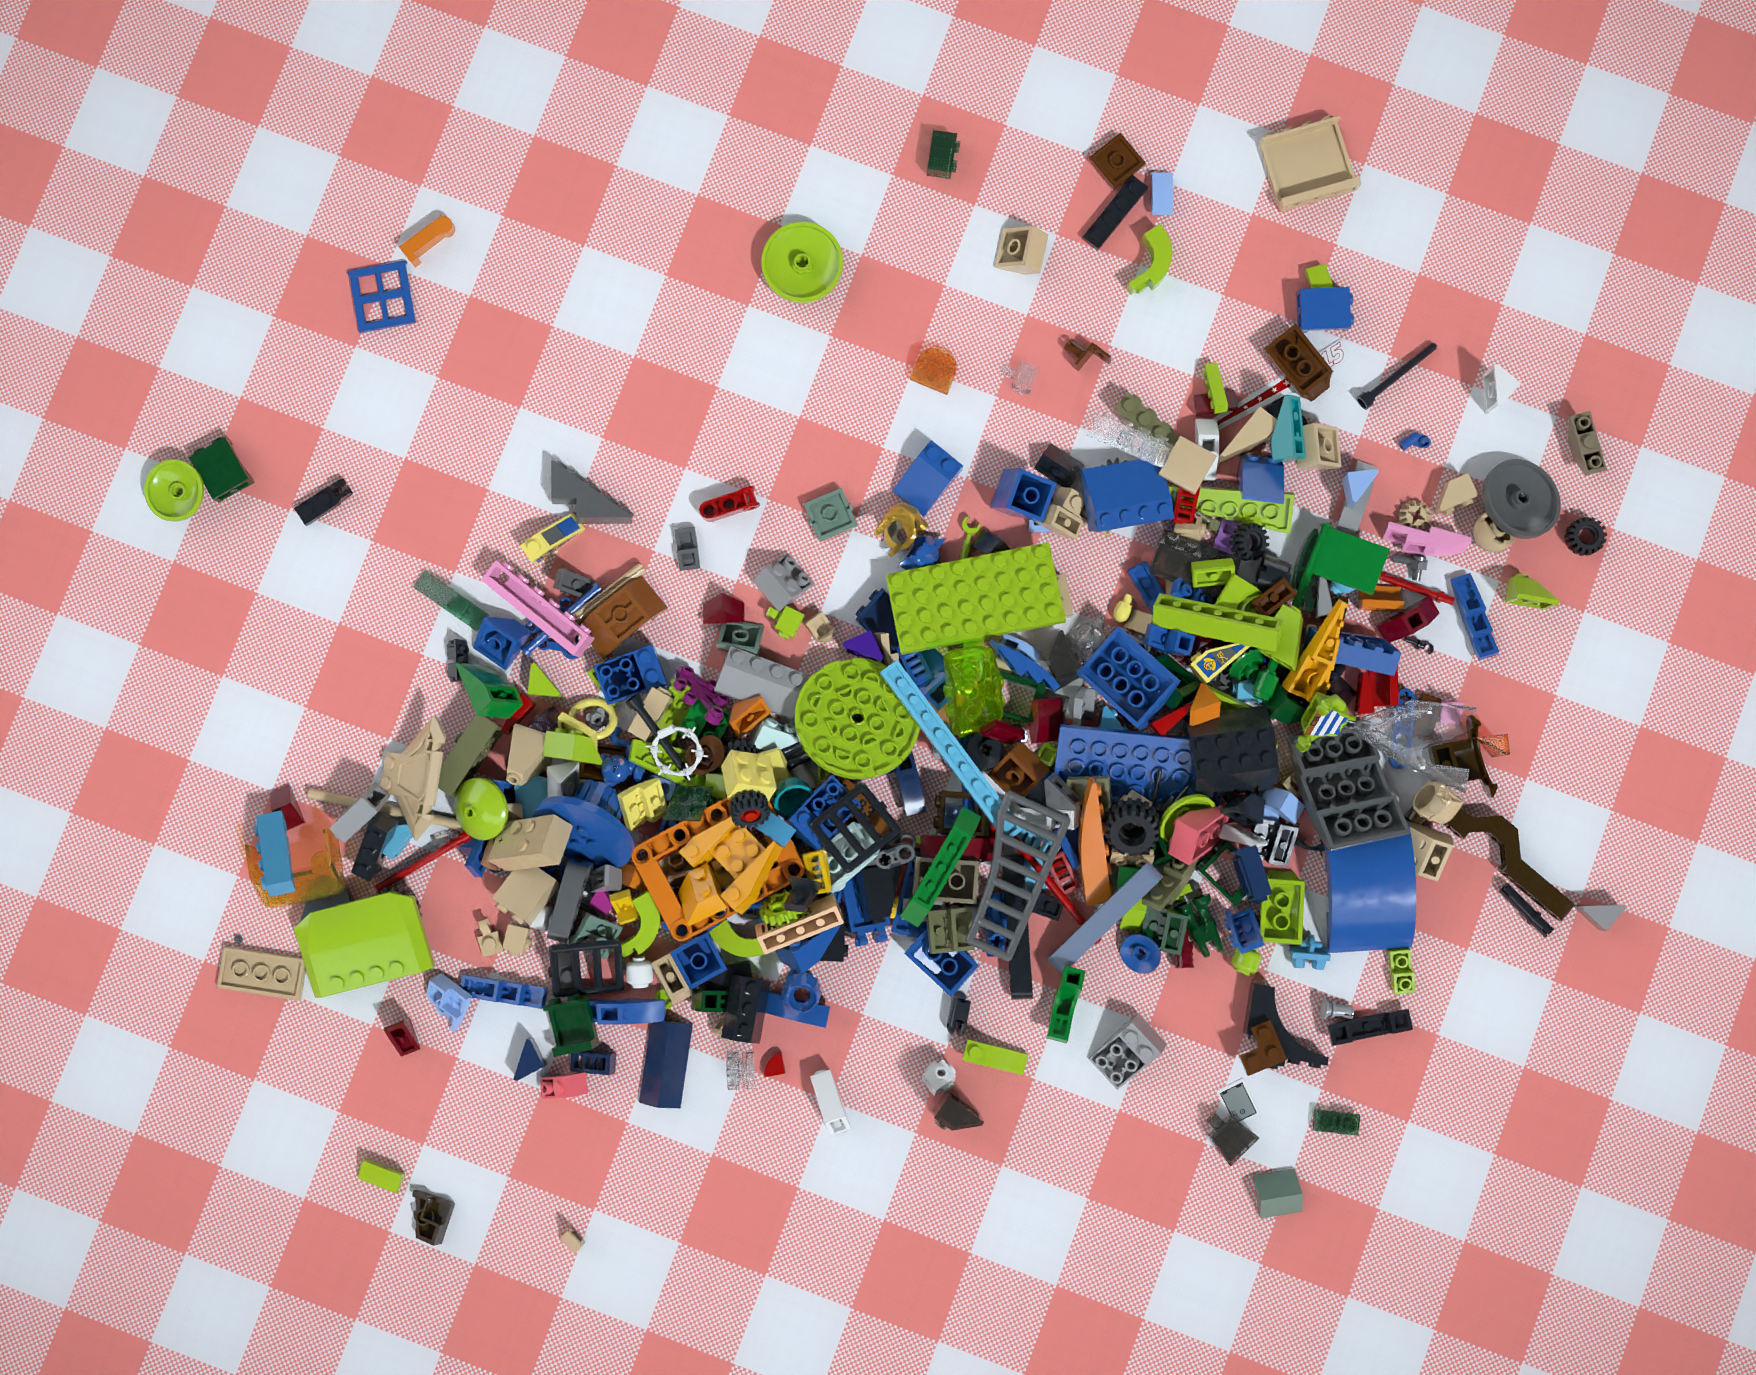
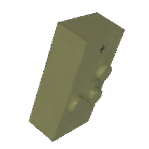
[438,714,503,797]

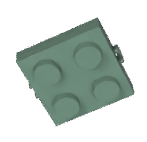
[804,488,858,542]

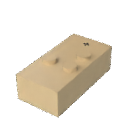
[488,814,573,871]

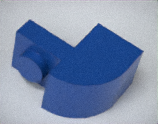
[1143,624,1195,656]

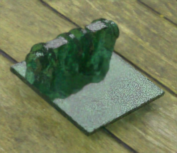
[663,786,716,821]

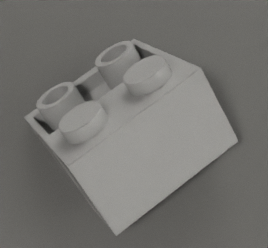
[753,553,815,612]

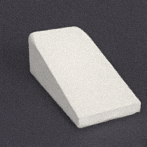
[1219,822,1268,847]

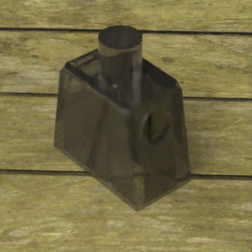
[1206,1112,1259,1166]

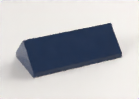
[639,1020,693,1109]

